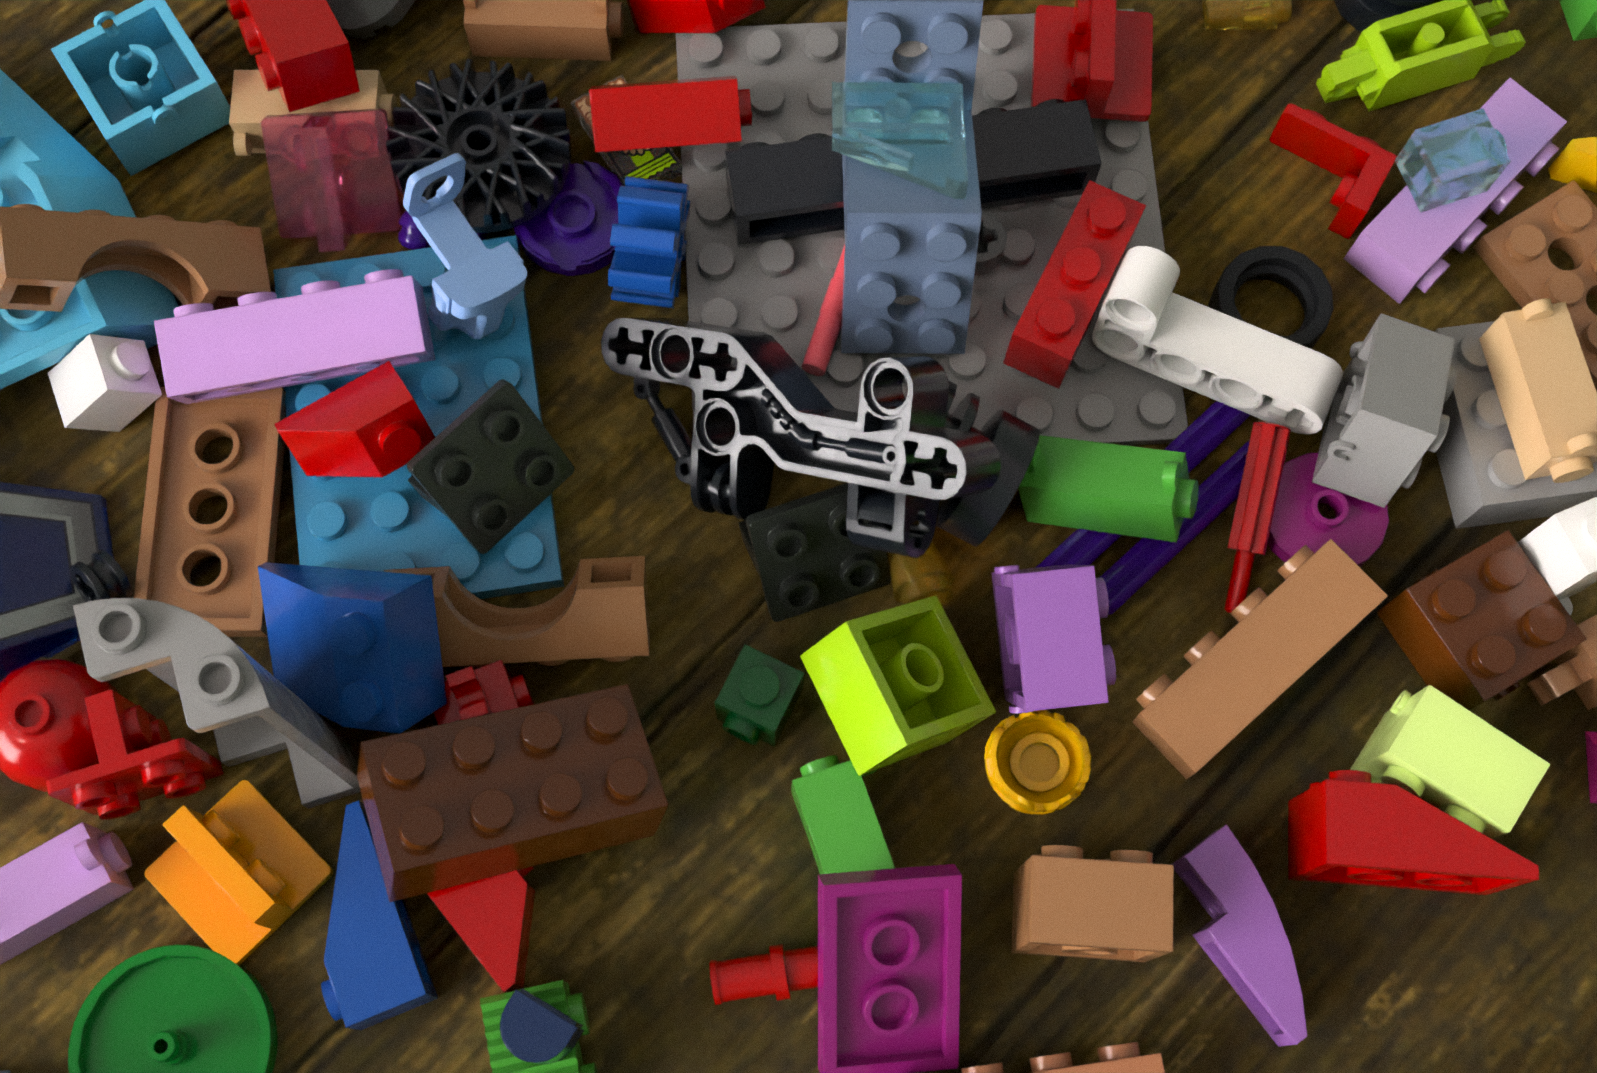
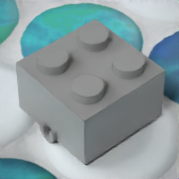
[1312,313,1458,508]

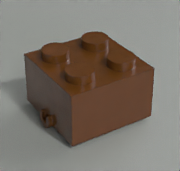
[1376,530,1587,710]

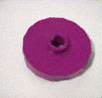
[1268,453,1389,567]

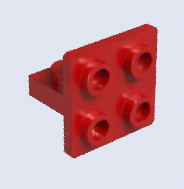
[1031,0,1153,122]
[45,689,224,820]

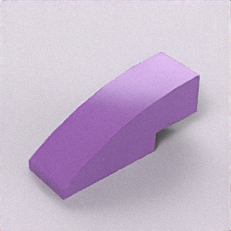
[1171,824,1307,1047]

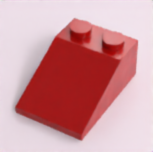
[1288,770,1539,895]

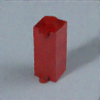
[589,76,752,152]

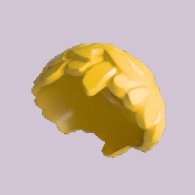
[984,710,1091,815]

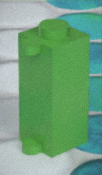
[1018,435,1199,542]
[791,755,895,874]

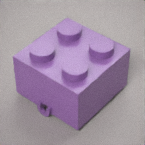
[991,564,1116,713]

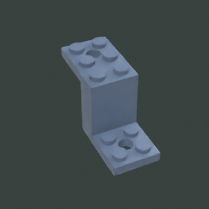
[841,0,983,354]

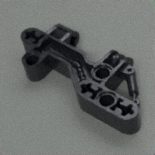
[601,318,1001,558]

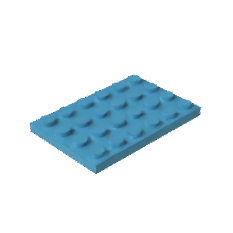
[273,235,564,599]

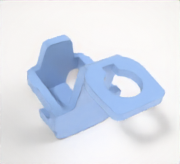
[403,153,527,340]

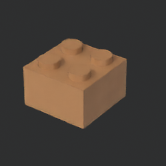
[1011,845,1174,962]

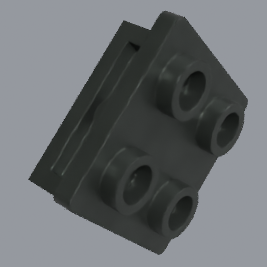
[407,379,575,554]
[738,483,892,622]

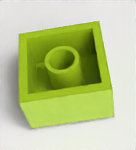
[800,595,996,776]

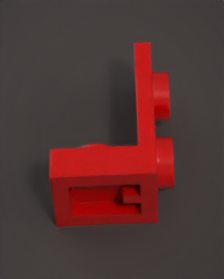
[1269,103,1397,240]

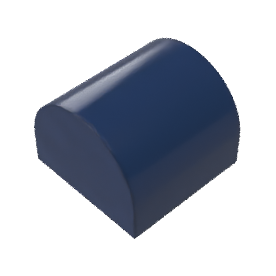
[500,988,584,1064]

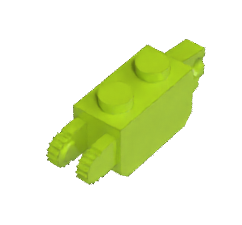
[1316,0,1526,112]

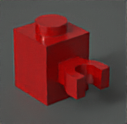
[434,660,534,725]

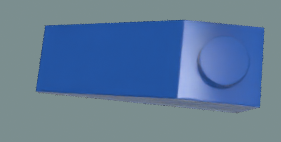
[321,800,438,1030]

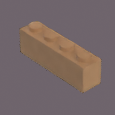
[1132,539,1388,780]

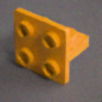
[144,780,334,967]

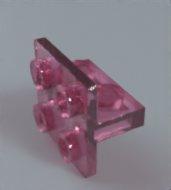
[261,108,401,252]

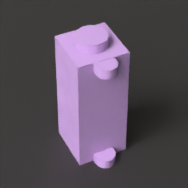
[0,822,134,965]

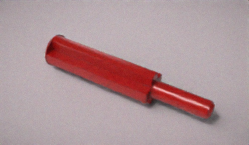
[1224,422,1291,613]

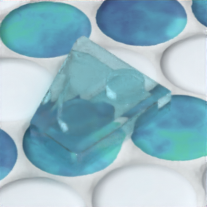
[831,82,968,199]

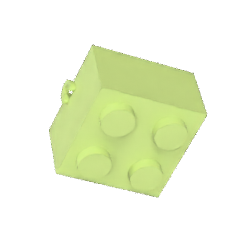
[1350,685,1550,839]

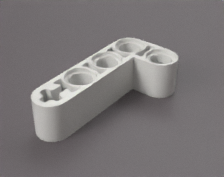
[1092,246,1343,434]

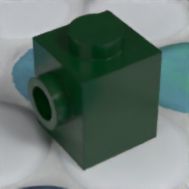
[715,644,804,747]

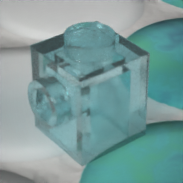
[1395,108,1511,213]

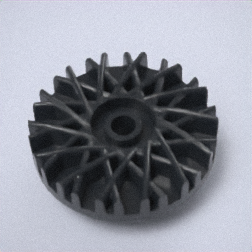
[386,59,571,233]

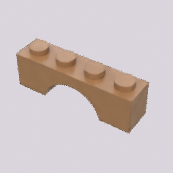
[0,204,271,312]
[384,556,650,668]

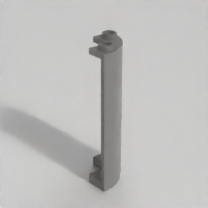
[73,598,361,809]

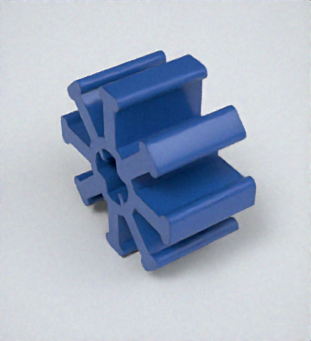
[608,176,690,309]

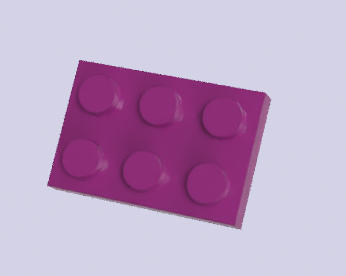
[818,864,962,1073]

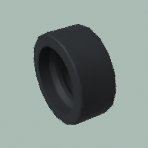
[1208,246,1334,349]

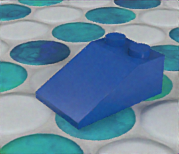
[258,562,447,734]

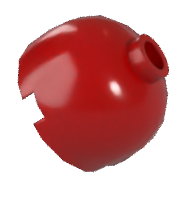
[0,659,118,792]

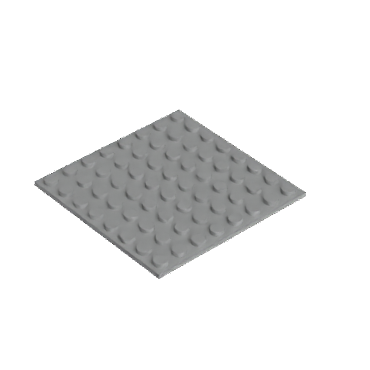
[676,9,1188,464]

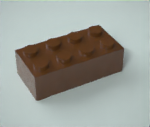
[357,684,668,902]

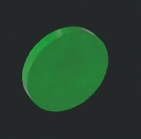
[68,945,278,1073]

